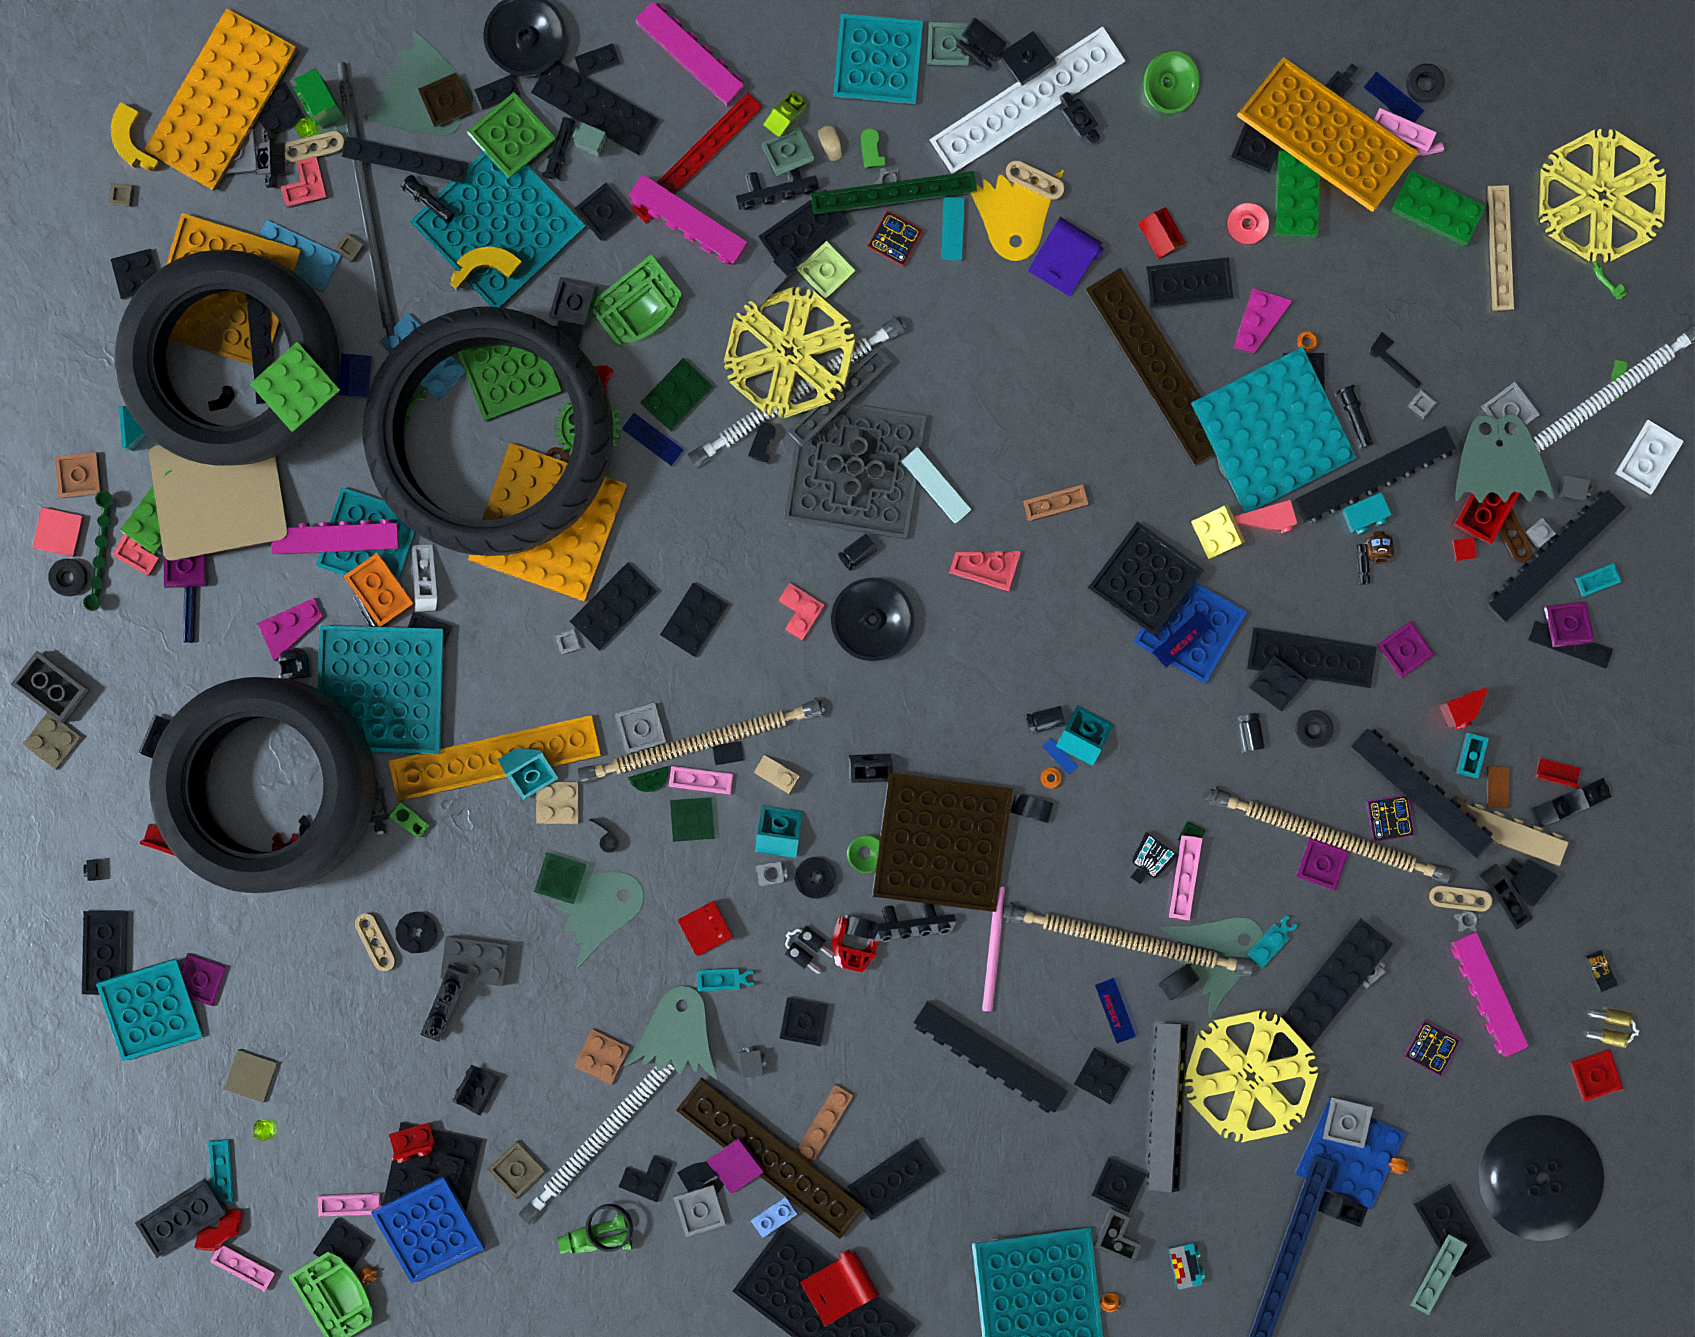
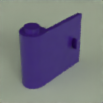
[1028,217,1104,296]

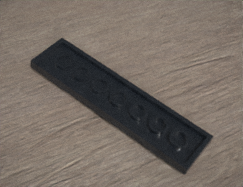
[1268,917,1393,1060]

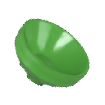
[847,835,879,873]

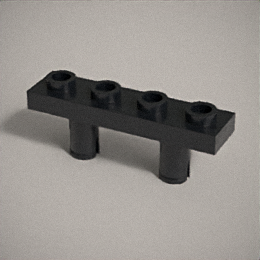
[736,167,819,210]
[871,903,956,942]
[420,964,469,1042]

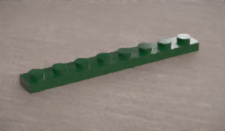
[810,171,977,215]

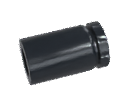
[838,534,878,571]
[1026,706,1065,734]
[1239,713,1265,752]

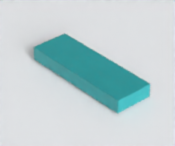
[941,197,964,261]
[208,1139,234,1203]

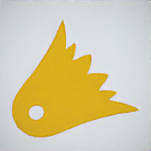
[970,170,1064,261]

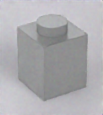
[1524,518,1556,549]

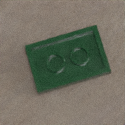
[640,358,713,432]

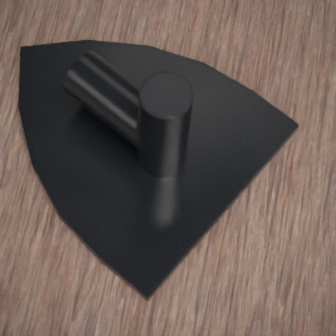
[677,1161,724,1194]

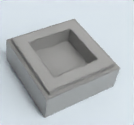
[1407,389,1437,419]
[555,629,581,655]

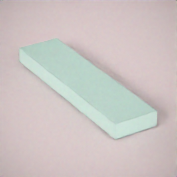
[901,447,971,523]

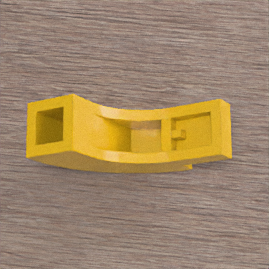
[111,102,161,171]
[450,247,523,291]

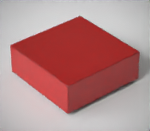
[1452,537,1477,561]

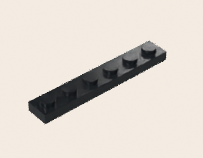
[342,137,469,184]
[246,294,274,404]

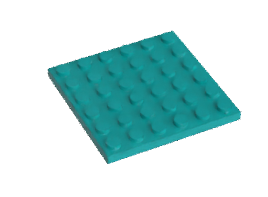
[410,151,586,307]
[1191,347,1357,513]
[317,625,444,754]
[972,1227,1103,1337]

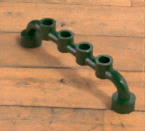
[83,491,113,611]

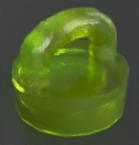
[295,118,317,139]
[252,1120,273,1141]

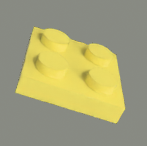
[1191,504,1245,559]

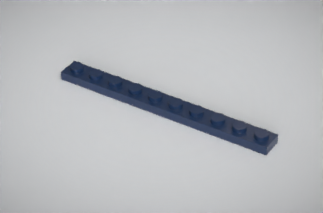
[1248,1154,1334,1337]

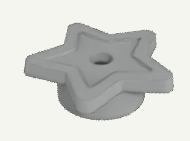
[875,168,899,184]
[1454,910,1481,932]

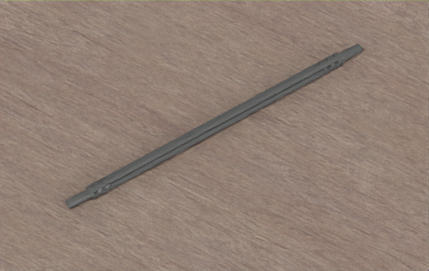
[337,62,395,348]

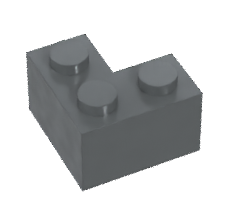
[1094,1208,1142,1265]

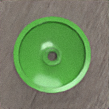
[1143,51,1199,113]

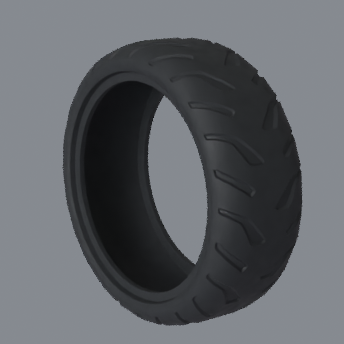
[362,306,613,556]

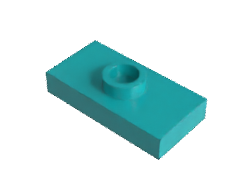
[1575,563,1622,597]

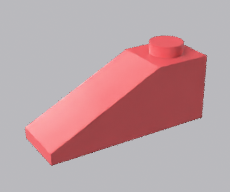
[1234,500,1297,533]

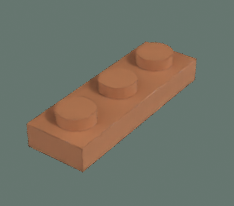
[1023,484,1088,522]

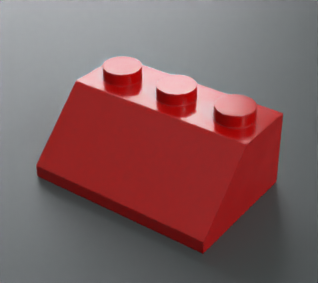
[1452,492,1520,544]
[1439,687,1487,730]

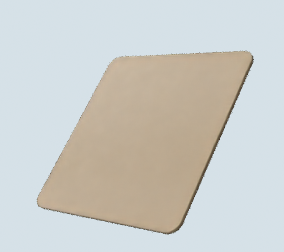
[149,445,287,560]

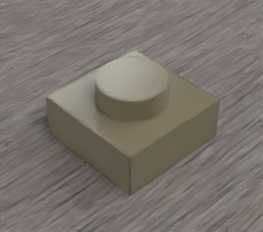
[108,183,133,207]
[334,233,364,262]

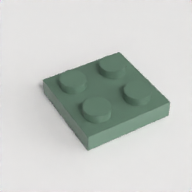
[927,22,969,66]
[761,127,815,176]

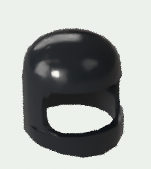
[278,648,310,680]

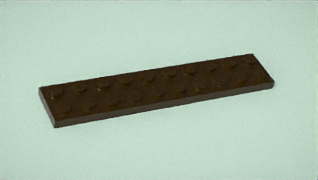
[1085,267,1215,466]
[676,1077,866,1239]

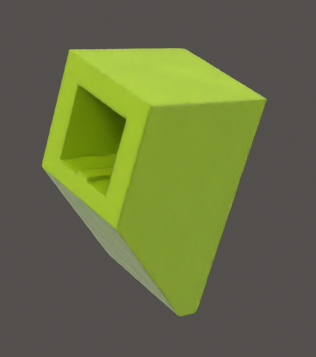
[763,90,808,138]

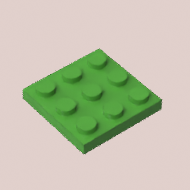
[467,92,555,179]
[250,342,340,432]

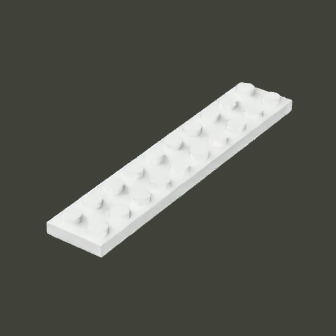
[929,27,1125,174]

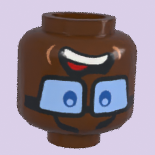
[1366,531,1394,563]

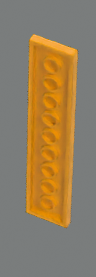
[389,715,601,801]

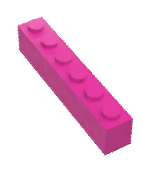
[635,2,744,106]
[628,174,747,265]
[272,519,399,555]
[1450,932,1529,1057]

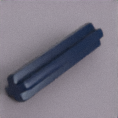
[182,587,196,643]

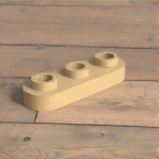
[285,131,345,163]
[1006,161,1064,200]
[1429,886,1492,912]
[355,913,395,971]

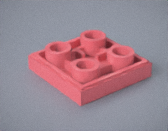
[32,507,83,557]

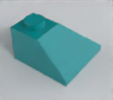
[119,406,147,452]
[498,749,558,800]

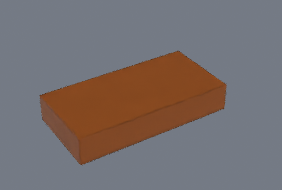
[1487,766,1509,808]

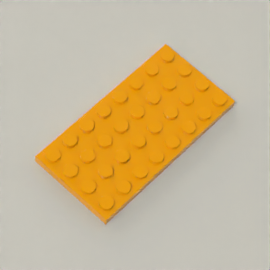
[143,8,298,192]
[1237,57,1418,212]

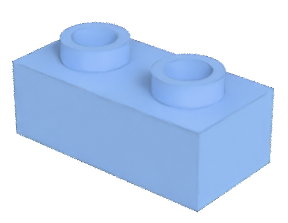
[751,1197,797,1238]

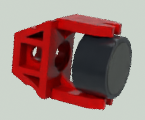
[831,914,879,973]

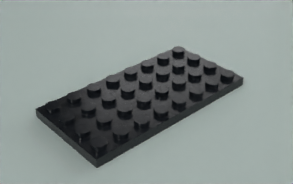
[732,1224,916,1337]

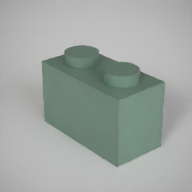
[572,123,607,157]

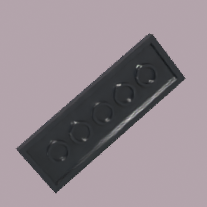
[531,61,659,156]
[1246,627,1377,688]

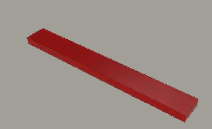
[630,92,763,224]

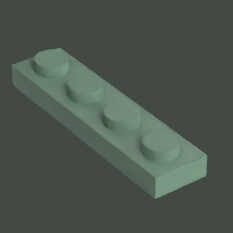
[1410,1233,1468,1315]

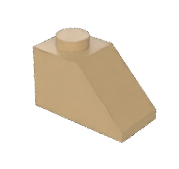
[754,755,800,794]

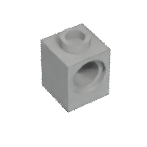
[756,862,788,886]

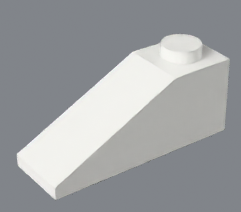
[411,545,437,612]

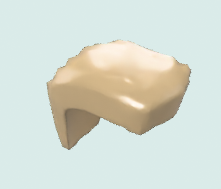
[818,125,842,161]

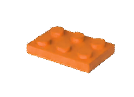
[344,552,414,627]

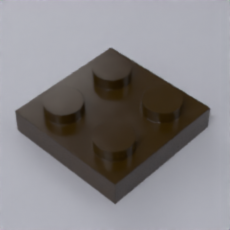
[418,73,473,128]

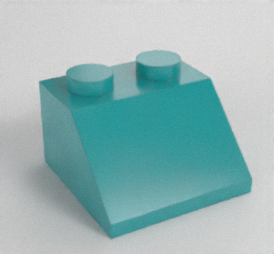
[1056,705,1114,766]
[755,805,803,858]

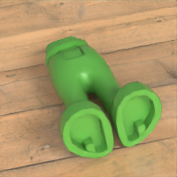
[557,1212,633,1254]

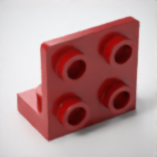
[678,900,733,956]
[388,1122,436,1163]

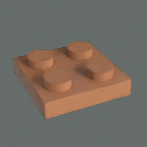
[55,452,101,498]
[574,1029,629,1085]

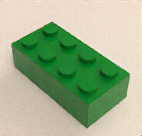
[293,68,344,129]
[1274,151,1320,238]
[1390,170,1485,246]

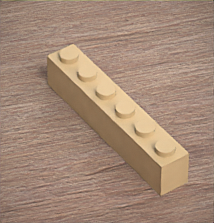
[1448,796,1568,866]

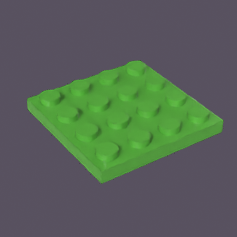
[458,314,562,422]

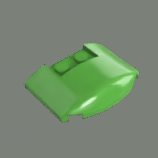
[592,254,682,345]
[288,1251,373,1337]

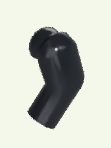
[208,385,234,411]

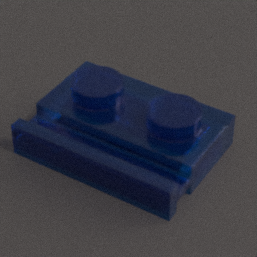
[338,353,372,398]

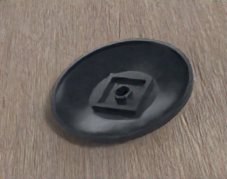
[1478,1115,1604,1241]

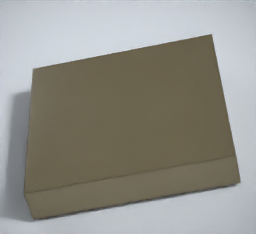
[224,1050,277,1103]
[487,1140,546,1200]

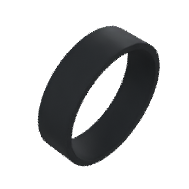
[585,1204,633,1252]

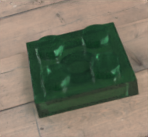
[670,797,715,842]
[534,852,587,904]

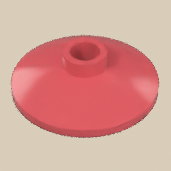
[1227,203,1269,244]

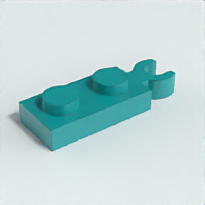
[1246,915,1297,968]
[697,968,754,991]

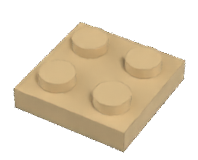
[536,782,579,824]

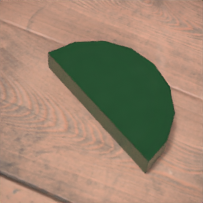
[628,766,668,792]

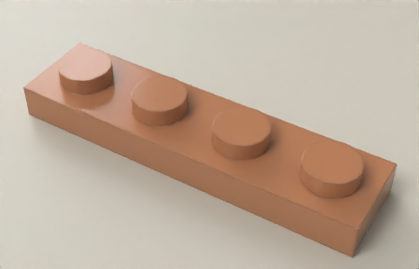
[796,1084,853,1164]

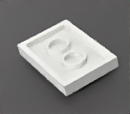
[1615,420,1684,495]

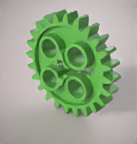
[554,402,622,456]

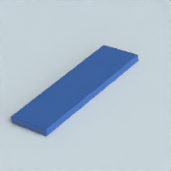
[1042,738,1078,775]

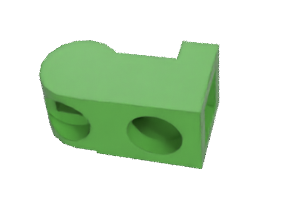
[861,129,885,170]
[388,801,430,838]

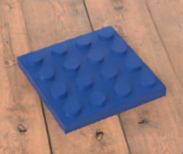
[1133,583,1247,684]
[1294,1098,1406,1209]
[371,1175,485,1284]

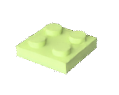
[797,241,855,300]

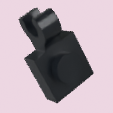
[1325,64,1358,98]

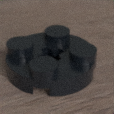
[794,857,836,899]
[395,912,437,953]

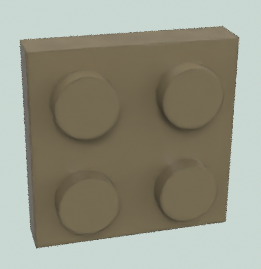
[23,713,81,770]

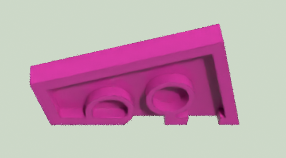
[257,598,323,661]

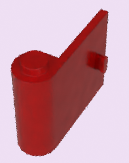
[800,1249,880,1326]

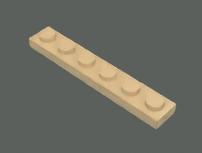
[1487,185,1514,311]

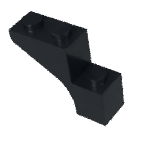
[1532,778,1612,827]

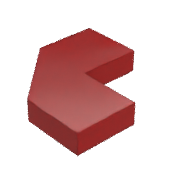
[194,1210,244,1251]

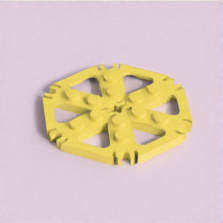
[1539,129,1666,263]
[723,287,856,418]
[1185,1010,1318,1142]

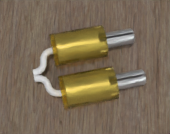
[1587,1008,1639,1049]

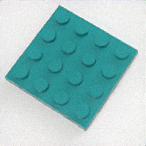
[833,14,923,104]
[316,487,415,580]
[96,958,203,1062]

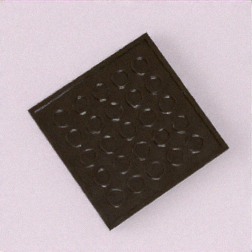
[872,772,1013,912]

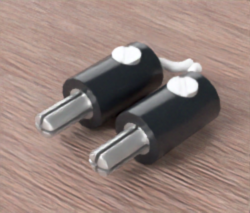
[785,925,834,974]

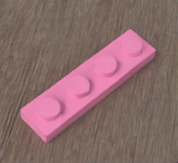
[1169,834,1202,920]

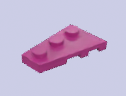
[1234,288,1292,354]

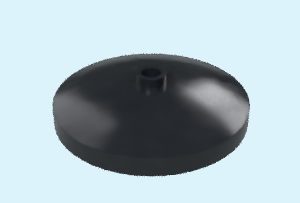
[483,0,567,77]
[831,578,914,661]

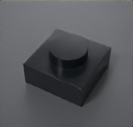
[83,860,99,881]

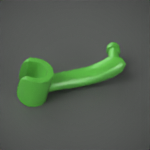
[1593,261,1627,299]
[404,388,428,428]

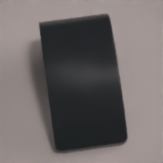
[1011,793,1054,823]
[589,819,619,853]

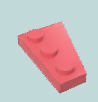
[949,551,1021,592]

